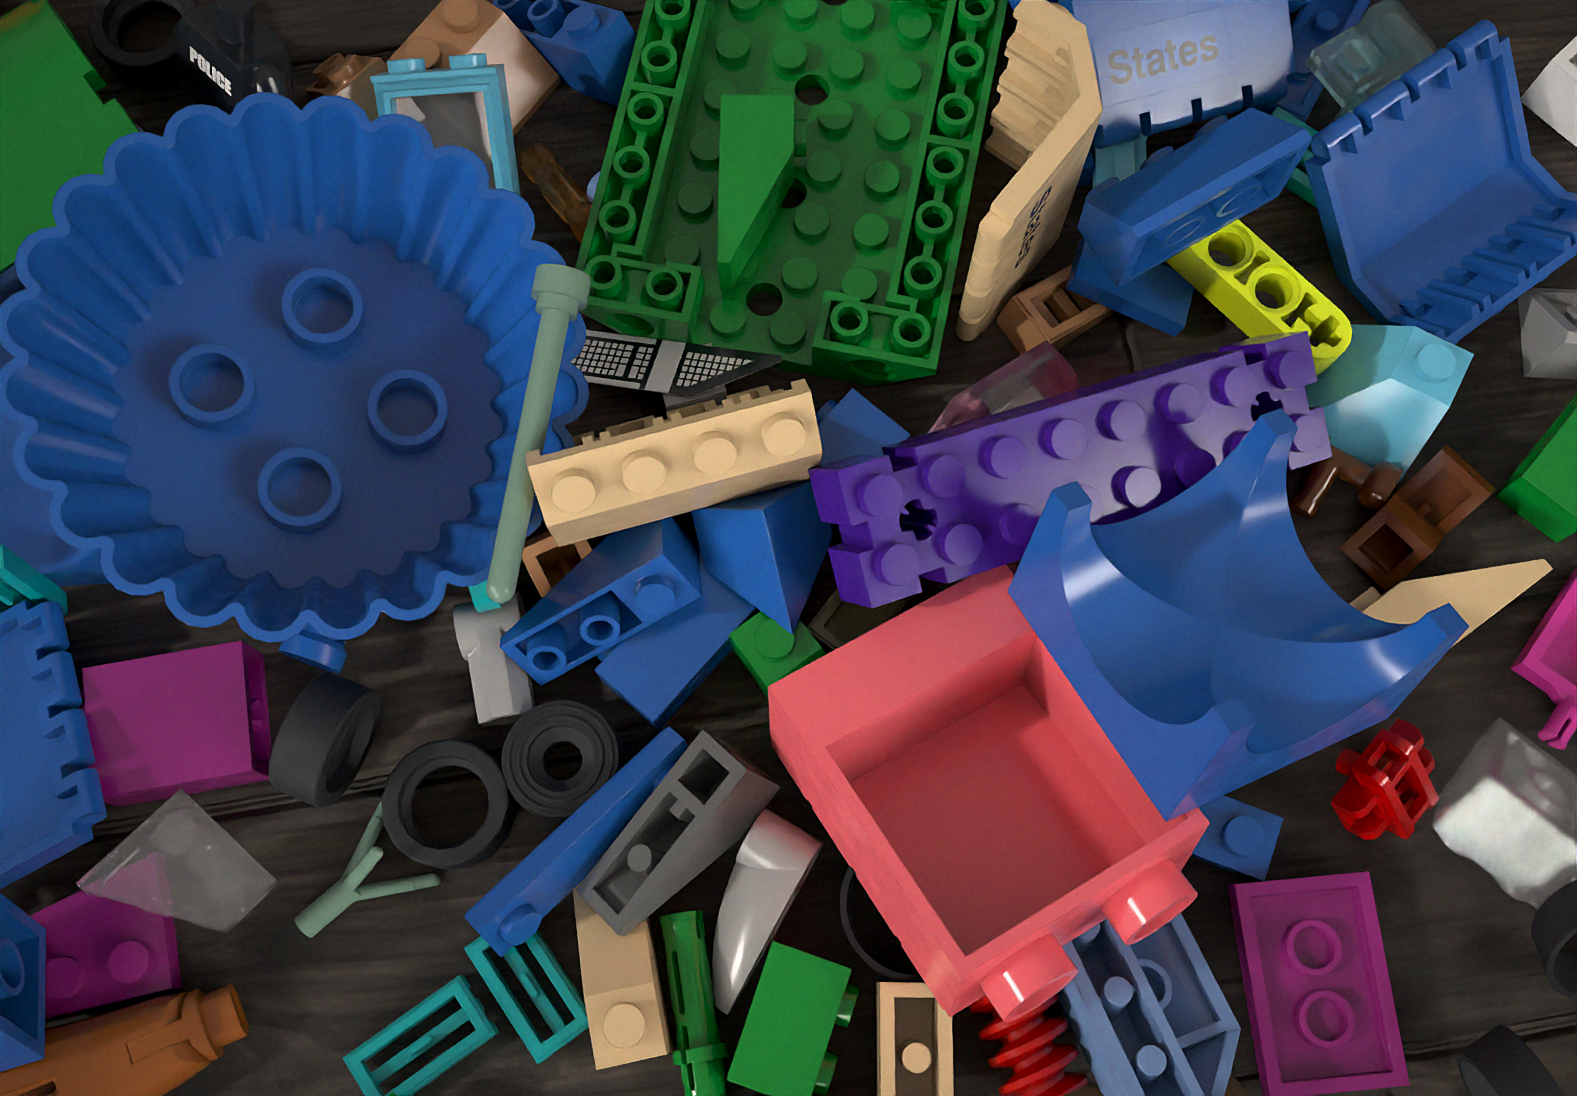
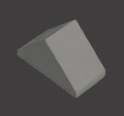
[1518,288,1577,380]

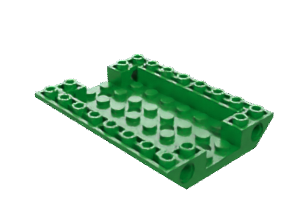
[575,0,1008,386]

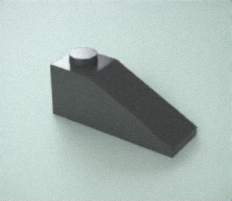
[575,729,781,937]

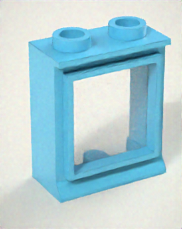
[370,53,521,197]

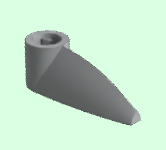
[712,809,824,1015]

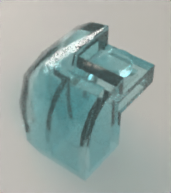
[1306,0,1438,123]

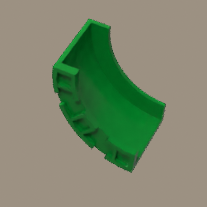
[0,0,141,273]

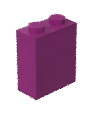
[77,640,272,807]

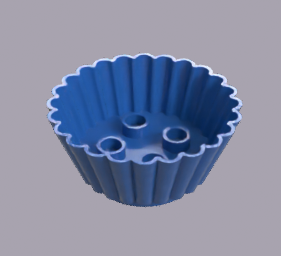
[0,92,589,643]

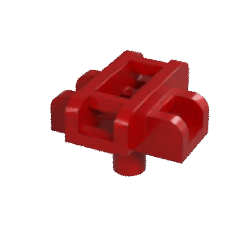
[1330,718,1439,840]

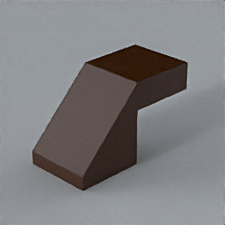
[1339,444,1495,592]

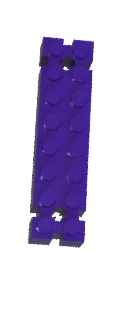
[808,331,1333,608]

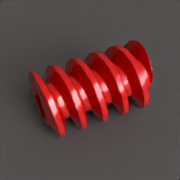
[968,993,1089,1096]

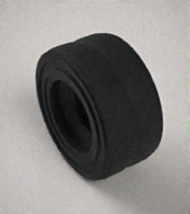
[501,700,625,823]

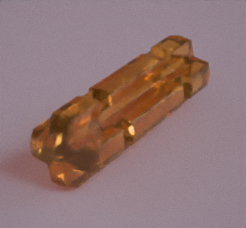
[519,142,592,243]

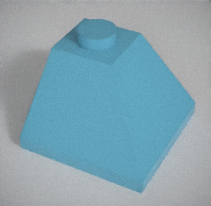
[1305,324,1474,483]

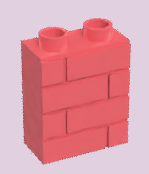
[768,564,1210,1023]

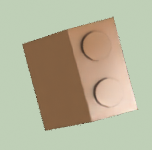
[385,0,561,165]

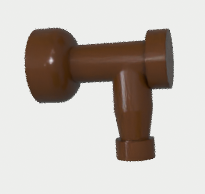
[1289,435,1403,519]

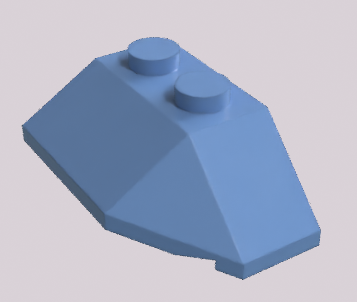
[1057,913,1241,1096]

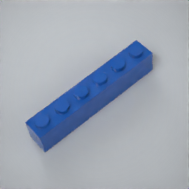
[595,388,911,732]

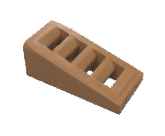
[997,265,1116,365]

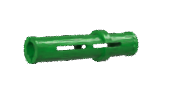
[660,910,728,1096]

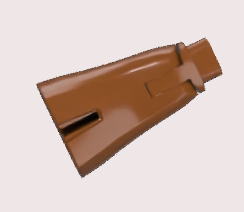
[0,984,249,1096]

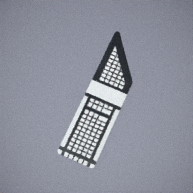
[570,330,782,397]

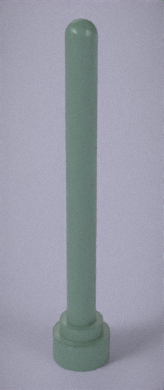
[486,264,592,603]

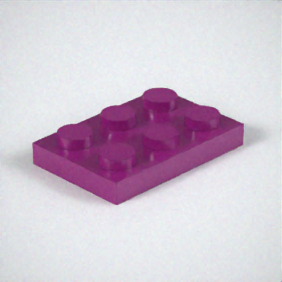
[1227,871,1410,1096]

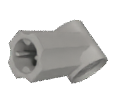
[453,591,536,727]

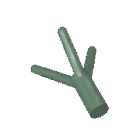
[295,801,441,938]

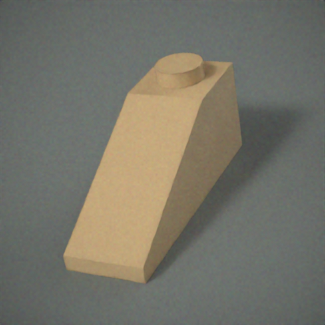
[1349,559,1553,646]
[573,881,674,1070]

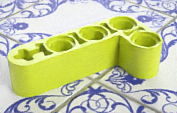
[1166,219,1352,376]

